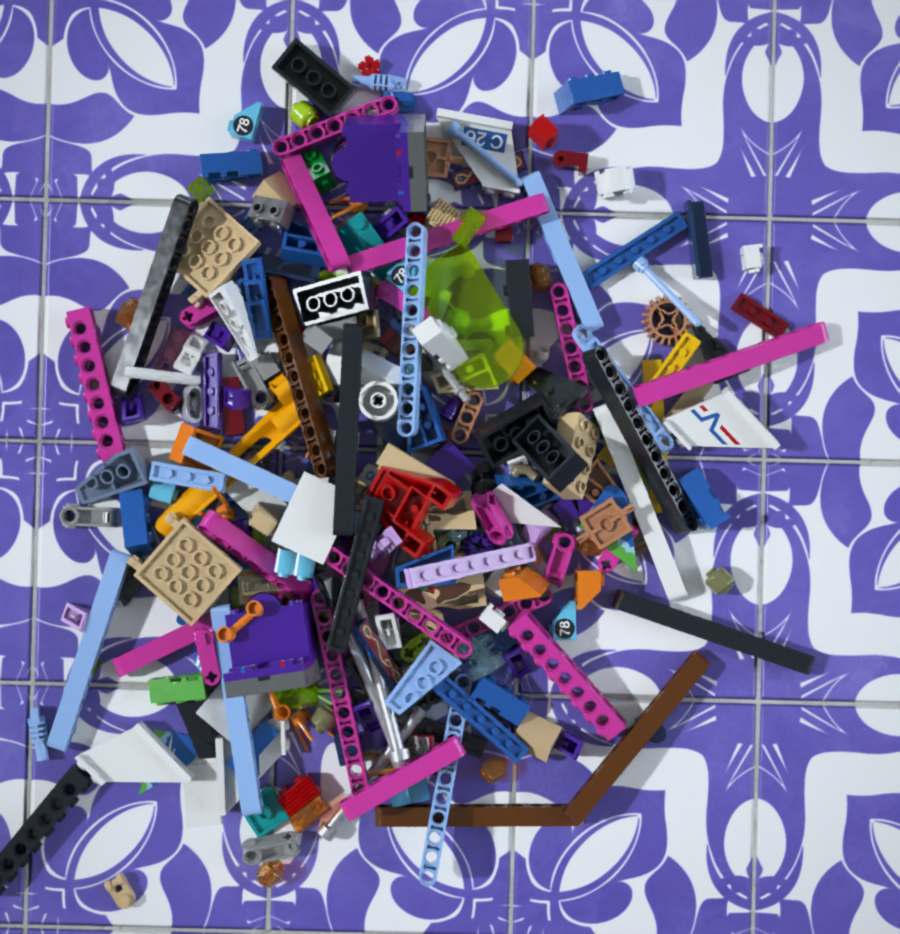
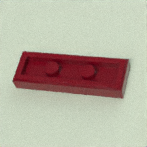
[730,292,789,338]
[222,377,246,436]

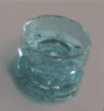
[459,632,507,681]

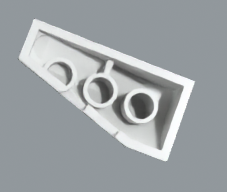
[208,281,258,362]
[325,340,408,388]

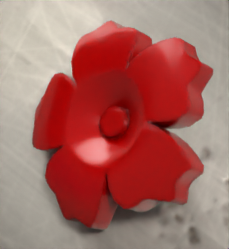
[358,55,381,76]
[406,213,427,226]

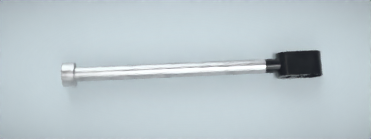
[336,554,410,763]
[315,568,411,768]
[317,672,455,842]

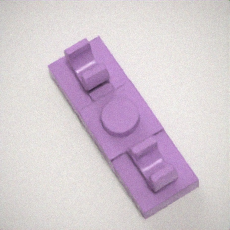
[369,526,403,563]

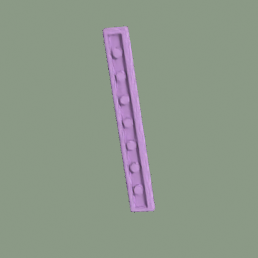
[404,542,537,589]

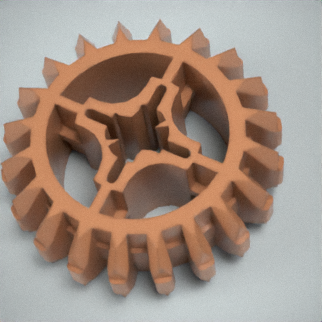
[641,295,693,346]

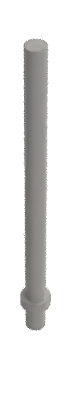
[393,307,471,404]

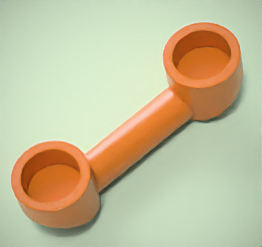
[216,600,264,643]
[266,692,291,721]

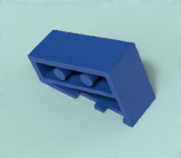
[200,149,265,185]
[280,219,327,268]
[406,385,448,453]
[676,468,731,530]
[494,471,561,507]
[119,489,156,557]
[470,673,531,726]

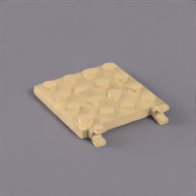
[177,197,262,309]
[126,511,243,627]

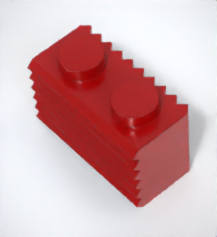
[528,114,559,151]
[277,773,322,817]

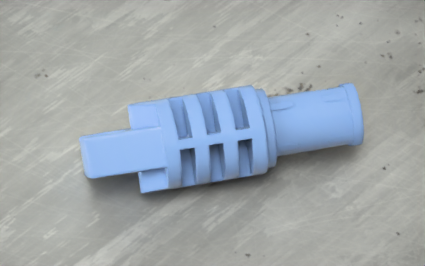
[352,73,406,92]
[28,706,49,761]

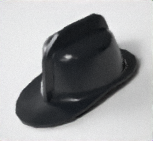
[471,461,502,495]

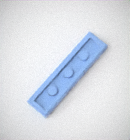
[149,461,228,493]

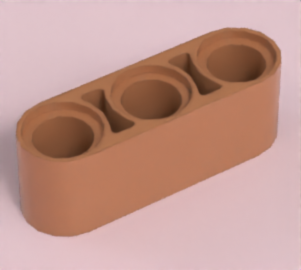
[451,391,483,444]

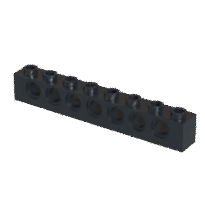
[0,763,92,896]

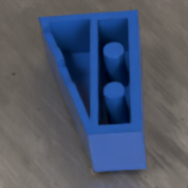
[553,70,625,115]
[395,544,456,589]

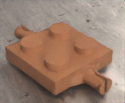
[427,137,463,179]
[576,496,636,550]

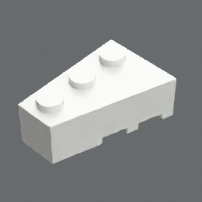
[412,316,469,372]

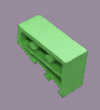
[148,672,211,706]

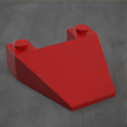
[364,466,463,559]

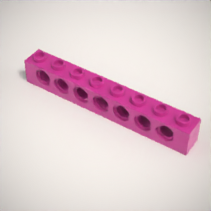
[65,307,127,462]
[508,608,626,741]

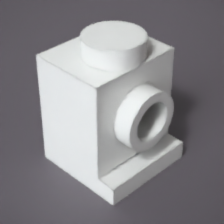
[740,243,764,274]
[478,602,509,633]

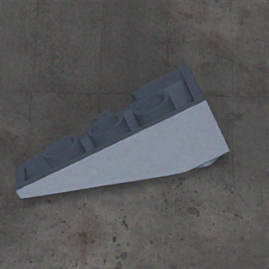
[75,447,152,505]

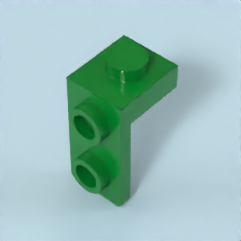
[301,148,337,195]

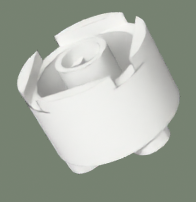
[594,165,636,199]
[359,381,399,422]

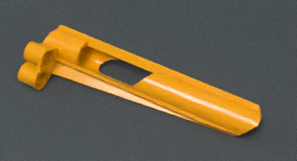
[155,372,301,538]

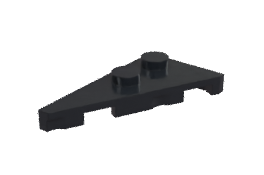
[690,322,750,384]

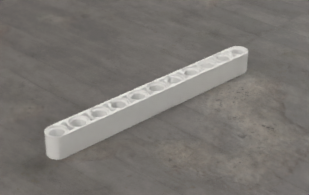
[593,404,688,602]

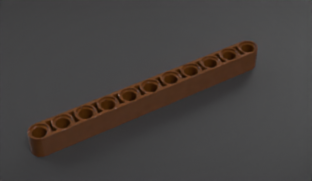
[265,276,337,478]
[562,650,711,825]
[375,803,584,827]

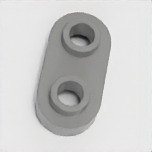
[182,385,203,423]

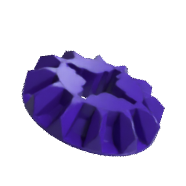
[463,532,494,556]

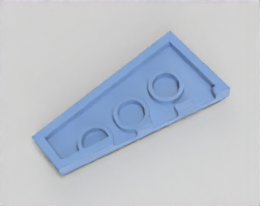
[384,640,462,715]

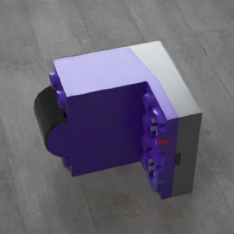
[330,114,429,212]
[223,590,321,699]

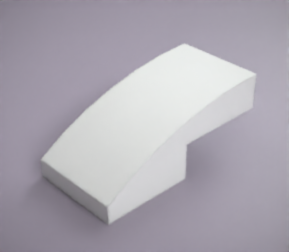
[173,333,209,376]

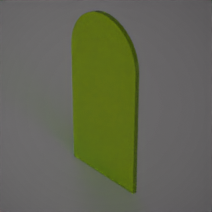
[410,240,524,388]

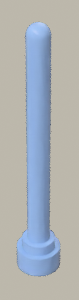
[446,121,523,187]
[632,256,701,327]

